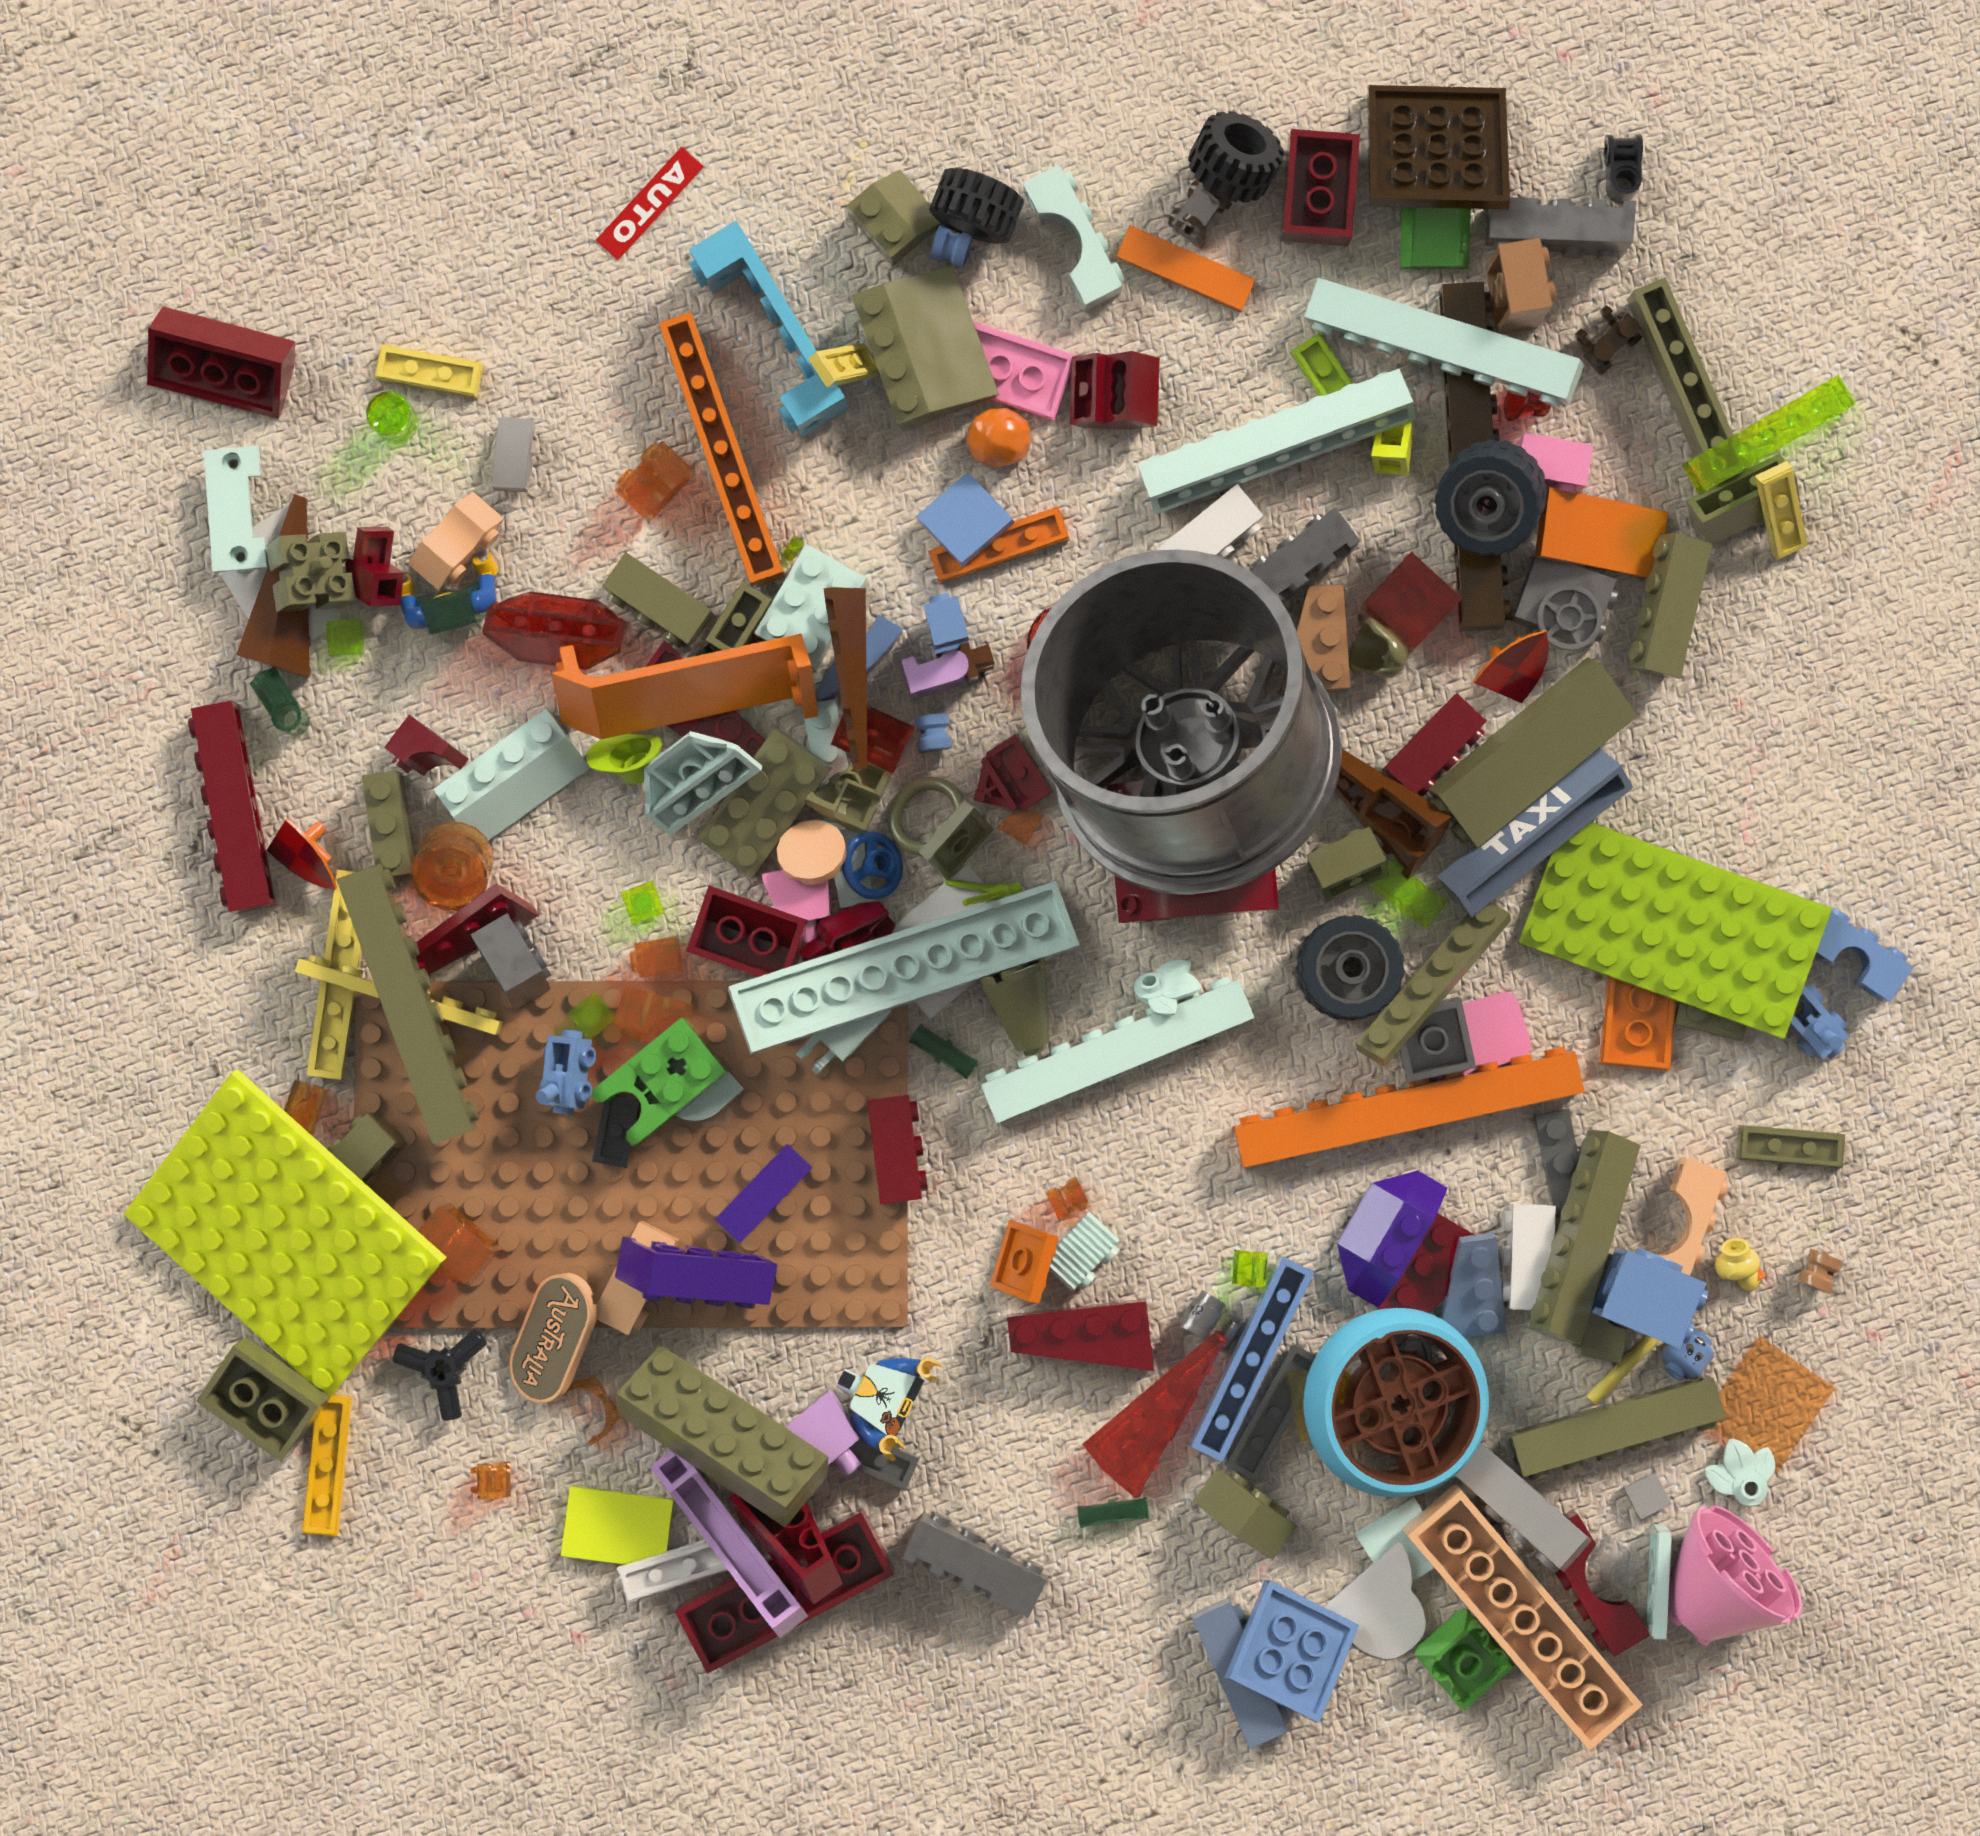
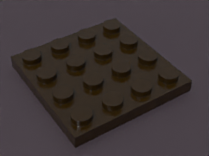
[1367,85,1510,210]

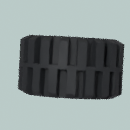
[1188,111,1284,203]
[929,168,1024,244]

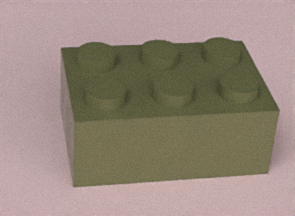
[196,1336,331,1462]

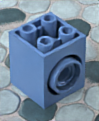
[1591,1247,1708,1349]

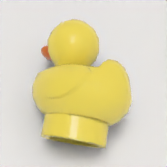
[1715,1238,1765,1291]

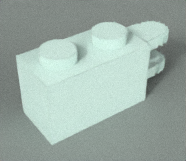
[796,1010,892,1075]

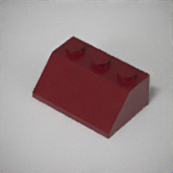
[686,885,808,977]

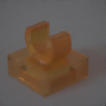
[470,1461,511,1500]

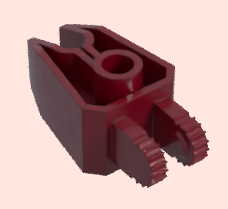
[800,901,896,962]

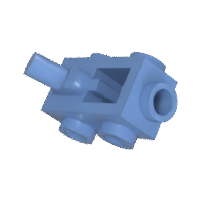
[1788,984,1850,1059]
[536,1029,596,1115]

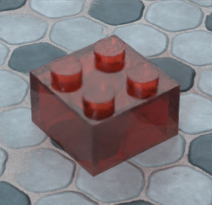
[1360,551,1462,654]

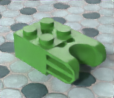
[591,1017,729,1146]

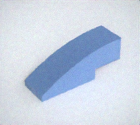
[815,614,903,702]

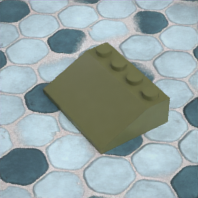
[852,266,999,431]

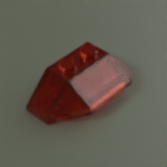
[482,591,626,670]

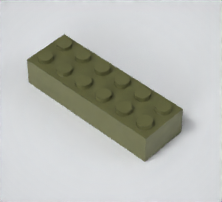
[616,1344,828,1527]

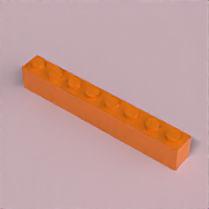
[659,312,785,588]

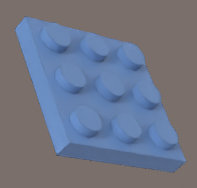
[1224,1580,1359,1723]

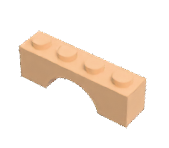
[1656,1157,1728,1276]

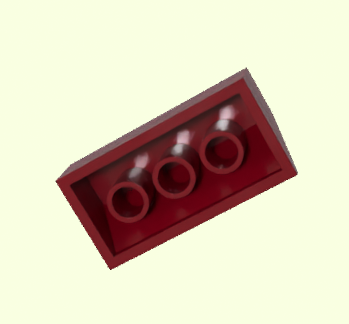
[147,306,295,419]

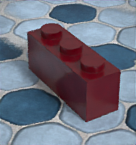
[1382,693,1487,797]
[867,1095,928,1204]

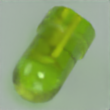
[783,536,805,561]

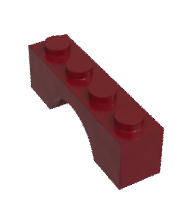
[1555,1510,1650,1657]

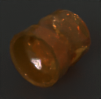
[1045,1176,1091,1222]

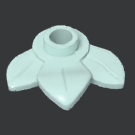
[1133,960,1202,1016]
[1705,1438,1775,1506]

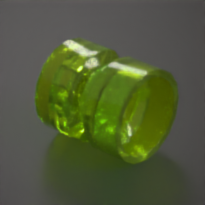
[366,391,419,444]

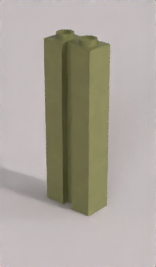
[1428,657,1638,848]

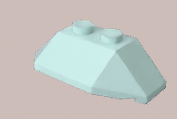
[644,731,762,836]

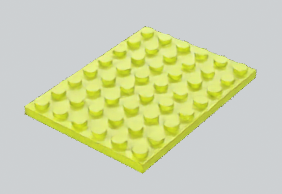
[123,1069,447,1396]

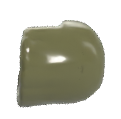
[1349,617,1409,679]

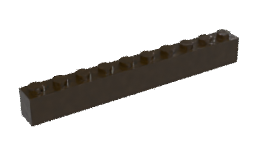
[1438,282,1510,632]

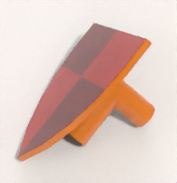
[1473,630,1549,703]
[267,818,337,890]

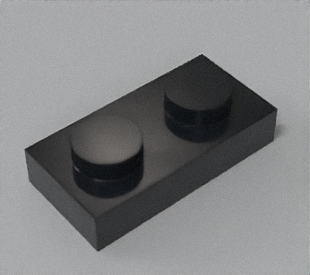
[592,1095,640,1168]

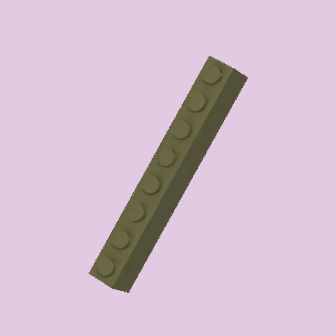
[336,864,479,1145]

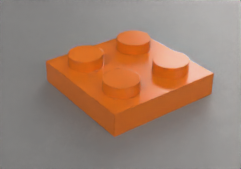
[990,1220,1059,1304]

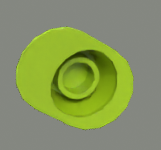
[586,734,662,785]

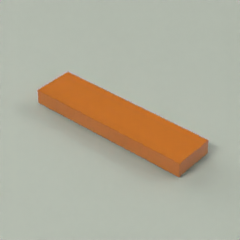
[1116,225,1256,313]
[928,506,1070,585]

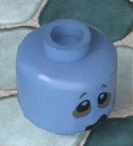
[1661,1328,1714,1381]

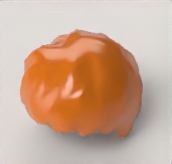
[966,408,1031,468]

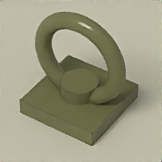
[888,777,994,879]

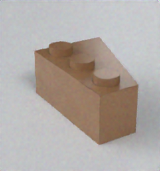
[1278,584,1351,696]

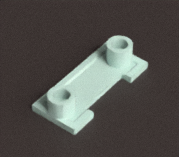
[203,446,268,574]

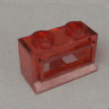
[831,705,916,773]

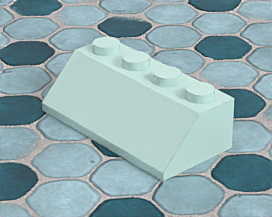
[433,708,591,848]

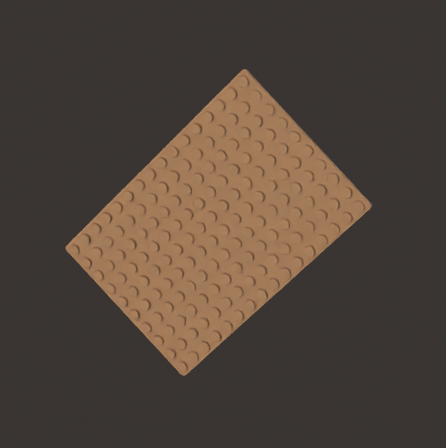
[354,981,908,1328]

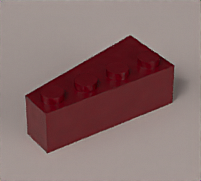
[729,1494,842,1604]

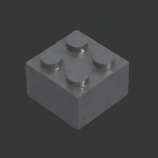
[471,914,551,1010]
[1399,997,1476,1082]

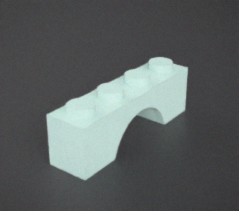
[1023,164,1125,311]

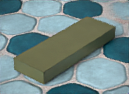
[1736,1125,1845,1169]

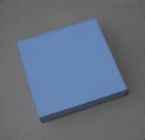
[916,472,1014,567]

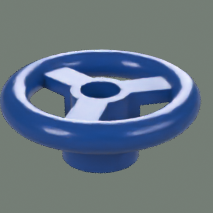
[842,831,903,900]

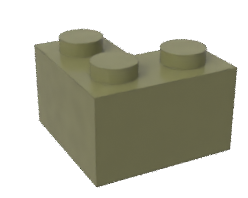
[1193,1467,1297,1560]

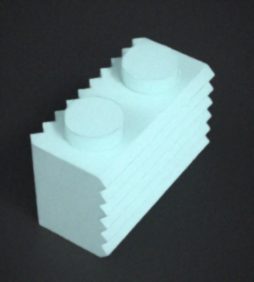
[1049,1211,1120,1292]

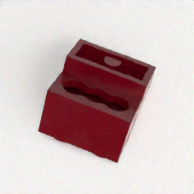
[1070,351,1160,430]

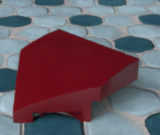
[973,734,1054,811]

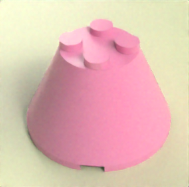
[1668,1505,1802,1646]

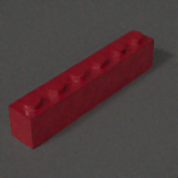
[188,700,277,914]

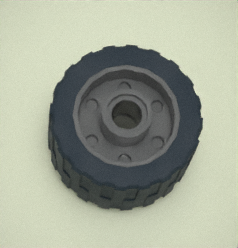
[1434,439,1548,556]
[1296,915,1405,1021]

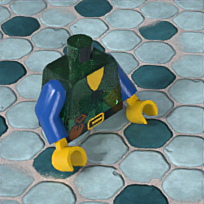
[400,552,499,635]

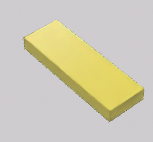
[808,343,879,388]
[375,344,484,398]
[1755,461,1808,560]

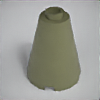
[978,957,1049,1056]

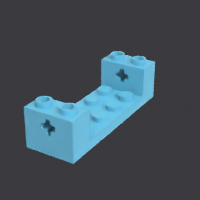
[688,221,848,438]

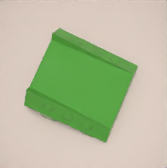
[1399,207,1471,269]
[1414,1609,1514,1710]

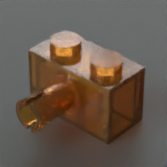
[615,441,695,524]

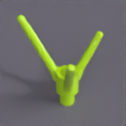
[945,879,1022,906]

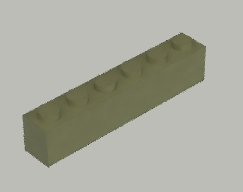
[1626,277,1747,488]
[1528,1130,1641,1345]
[1507,1375,1726,1480]

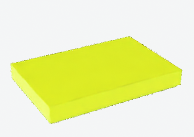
[561,1485,674,1564]

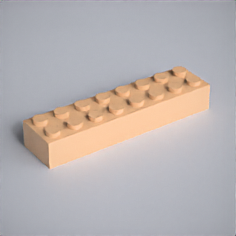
[1402,1484,1643,1751]

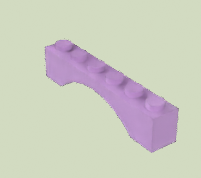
[650,1451,808,1638]

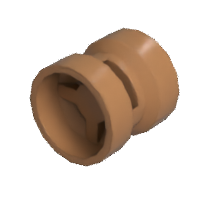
[1797,1249,1844,1294]

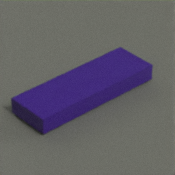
[715,1144,813,1243]

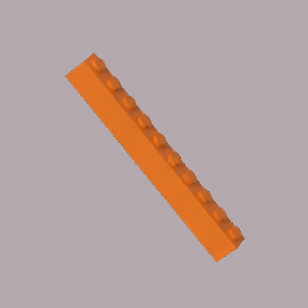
[1233,1046,1585,1167]

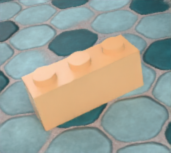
[597,1221,679,1335]

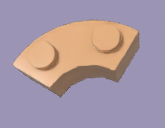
[408,492,504,591]

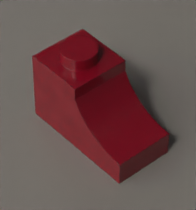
[384,715,469,776]

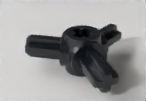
[392,1329,487,1421]

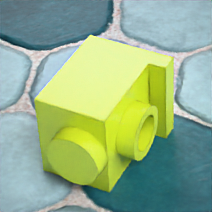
[1371,422,1414,476]

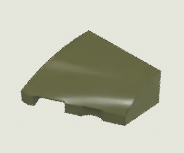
[805,757,893,835]

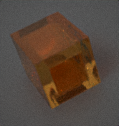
[630,937,684,978]

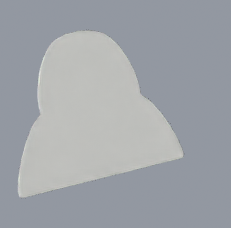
[1324,1542,1426,1659]

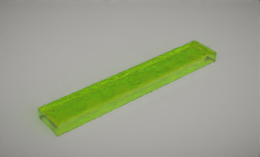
[1682,375,1856,495]

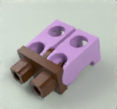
[901,642,995,701]

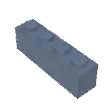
[1191,1597,1290,1749]

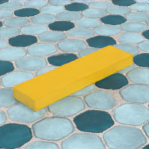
[302,1395,352,1536]

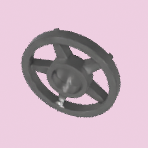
[1536,585,1603,650]

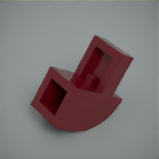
[345,527,404,607]

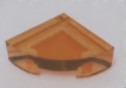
[997,811,1044,846]

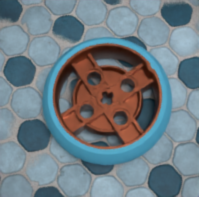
[1303,1308,1489,1498]

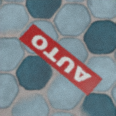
[596,146,704,260]

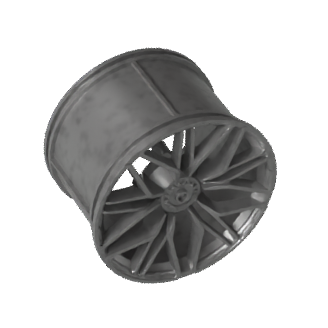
[1021,549,1342,895]

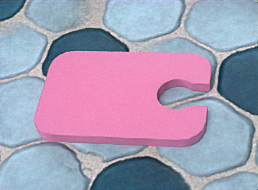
[1434,992,1531,1081]

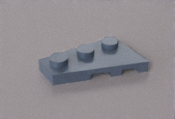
[1441,1232,1506,1338]

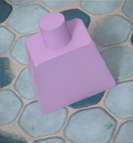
[785,1388,862,1477]

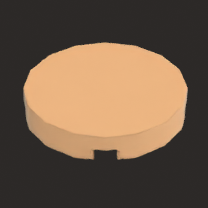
[777,820,847,885]

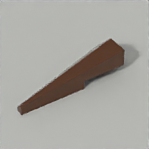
[236,494,311,678]
[823,587,867,772]
[1335,749,1452,880]

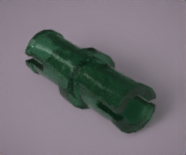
[908,1023,978,1079]
[1077,1497,1150,1528]

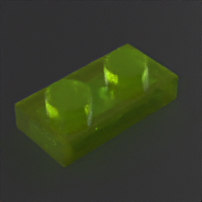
[1370,860,1447,930]

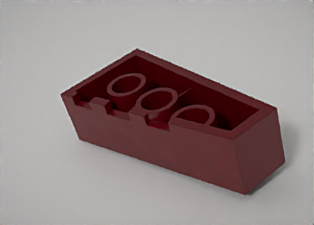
[1007,1299,1154,1371]

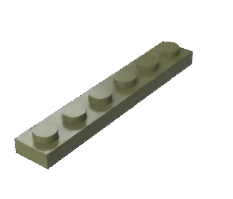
[1355,902,1511,1067]

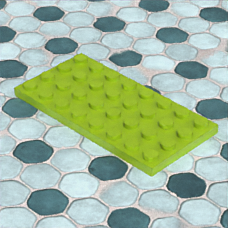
[1518,822,1832,1040]

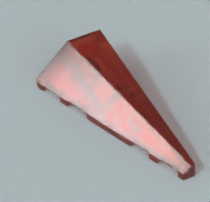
[1082,1330,1229,1498]

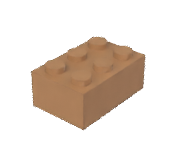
[1485,238,1556,334]

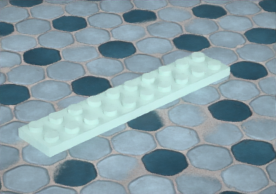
[728,881,1080,1055]

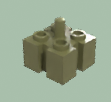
[266,532,356,613]

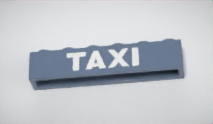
[1437,748,1634,918]

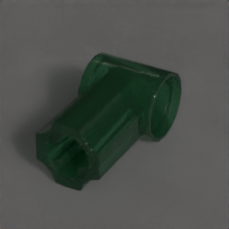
[249,667,310,736]

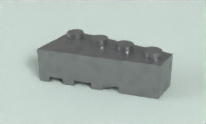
[1485,197,1637,262]
[902,1511,1047,1618]

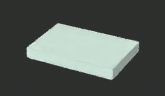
[1646,1523,1671,1640]

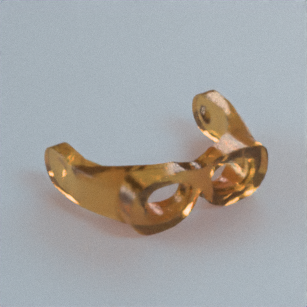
[559,1375,622,1446]

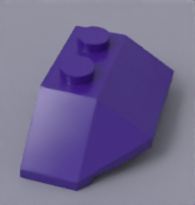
[1336,1170,1448,1307]

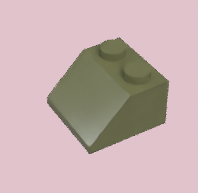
[846,170,943,267]

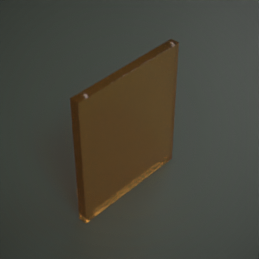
[1713,1336,1835,1473]

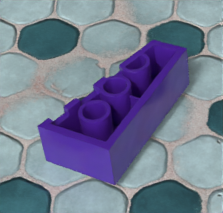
[615,1237,777,1309]

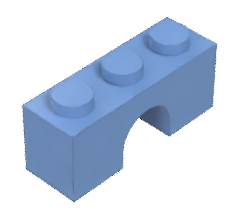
[924,593,969,658]
[1815,908,1914,1003]

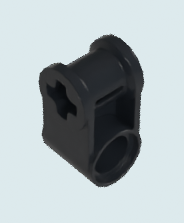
[1603,134,1643,204]

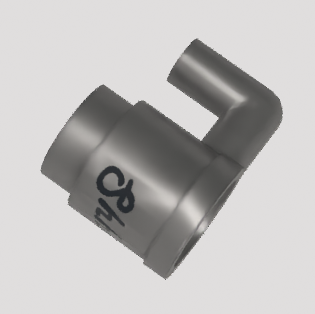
[1177,1290,1242,1351]

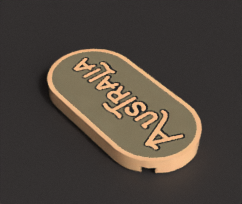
[509,1273,597,1403]

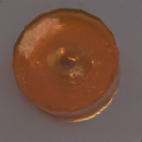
[411,822,494,911]

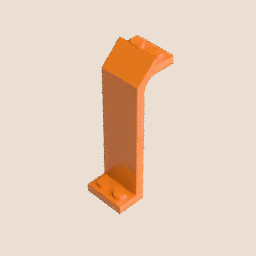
[551,634,819,739]

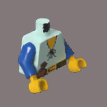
[836,1357,942,1461]

